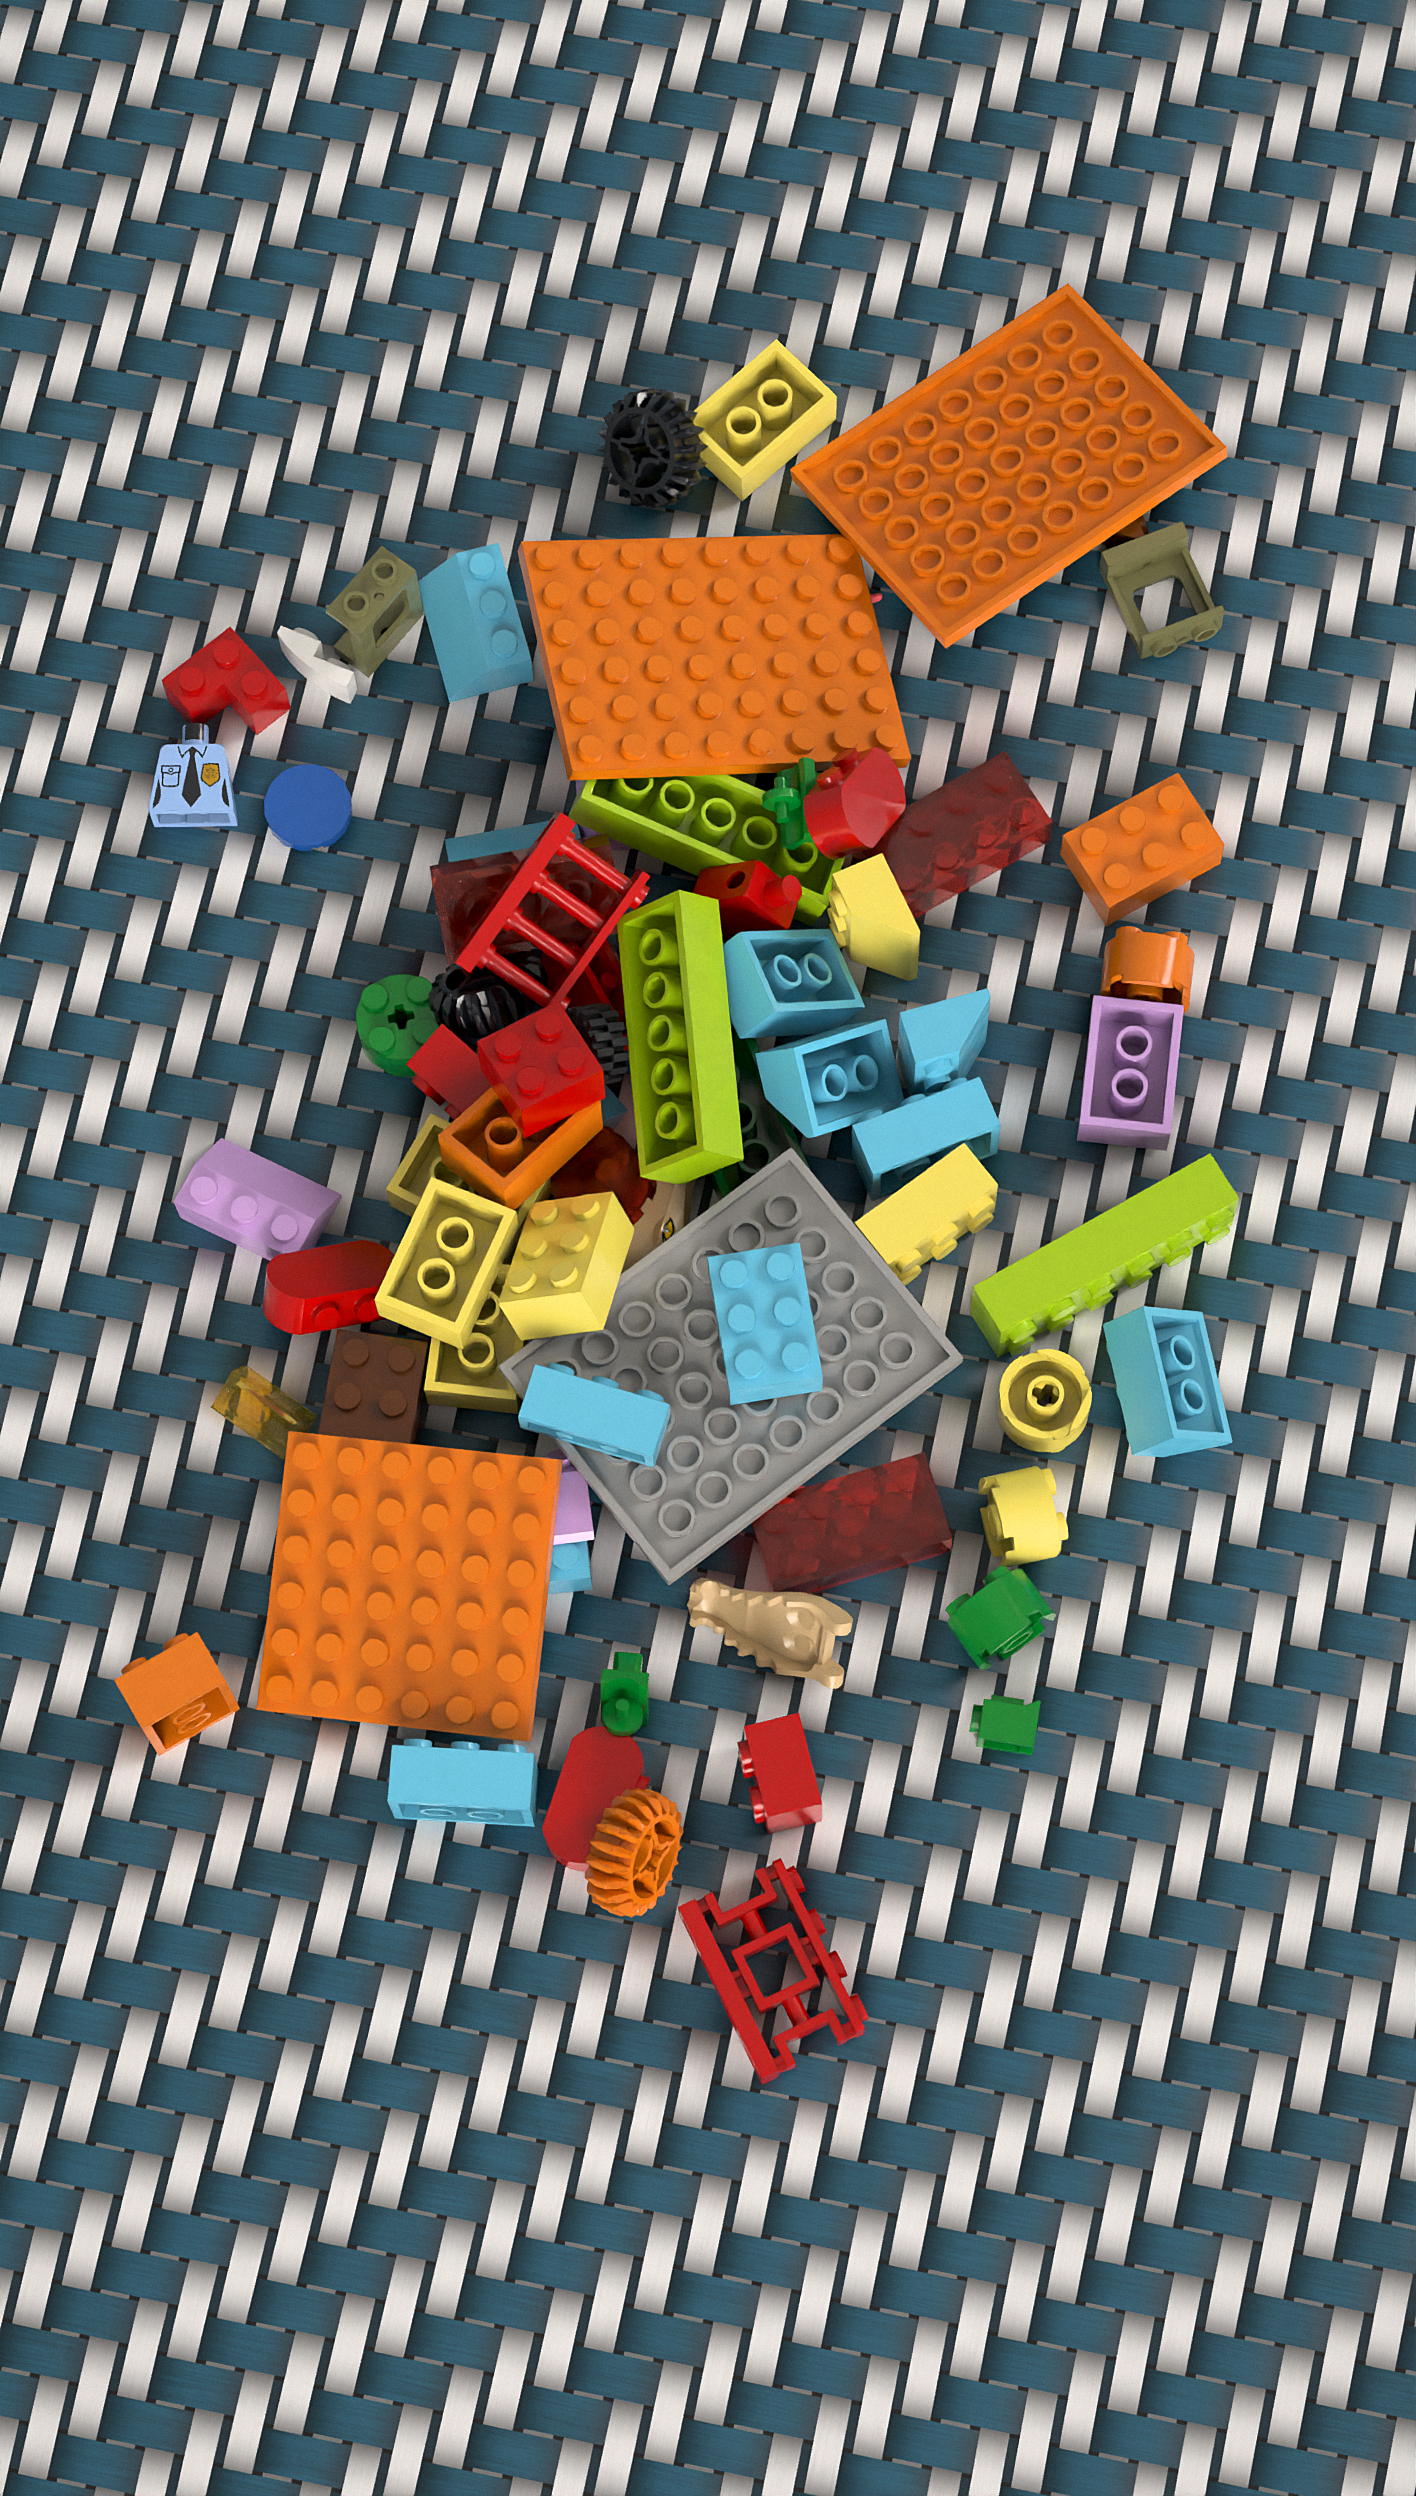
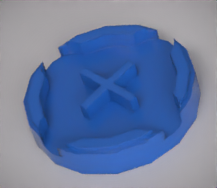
[264,764,352,851]

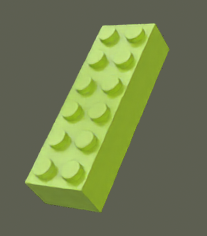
[568,775,846,926]
[617,890,744,1185]
[970,1153,1239,1357]

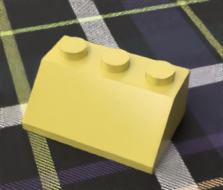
[827,853,920,981]

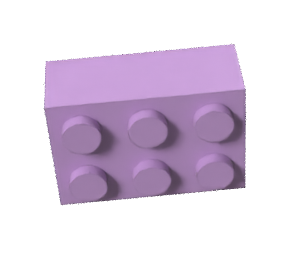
[1077,995,1184,1151]

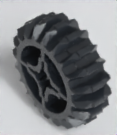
[597,388,708,508]
[428,947,550,1038]

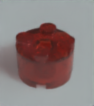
[551,1126,657,1225]

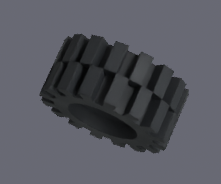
[565,1003,629,1085]

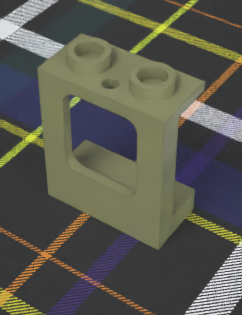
[1099,521,1225,659]
[325,546,424,678]

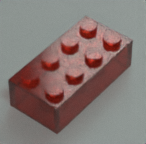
[852,751,1052,919]
[430,833,619,965]
[750,1452,953,1594]

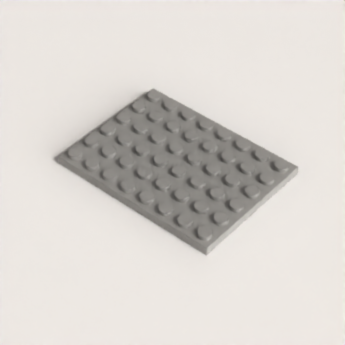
[498,1148,963,1585]

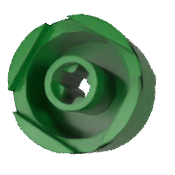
[356,974,440,1077]
[945,1565,1056,1670]

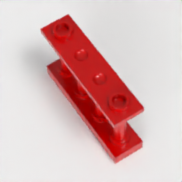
[452,810,650,1012]

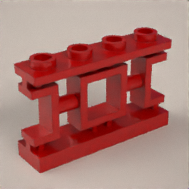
[678,1858,869,2085]

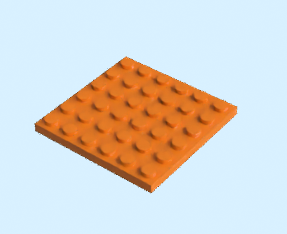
[256,1431,563,1742]

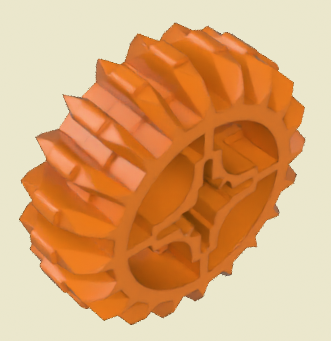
[585,1788,684,1918]

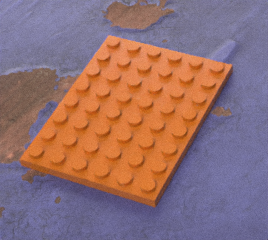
[790,283,1227,648]
[517,534,911,781]

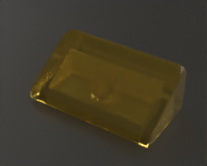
[211,1366,316,1459]

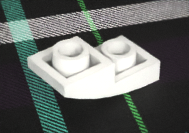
[277,626,357,704]

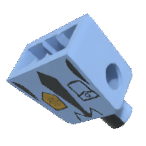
[149,723,238,827]

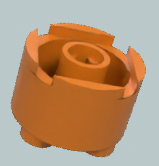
[1099,926,1194,1014]

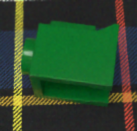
[969,1695,1041,1756]

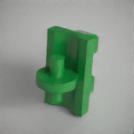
[762,757,820,850]
[601,1651,649,1737]

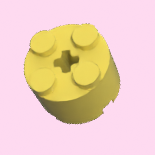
[997,1349,1092,1453]
[979,1466,1068,1568]

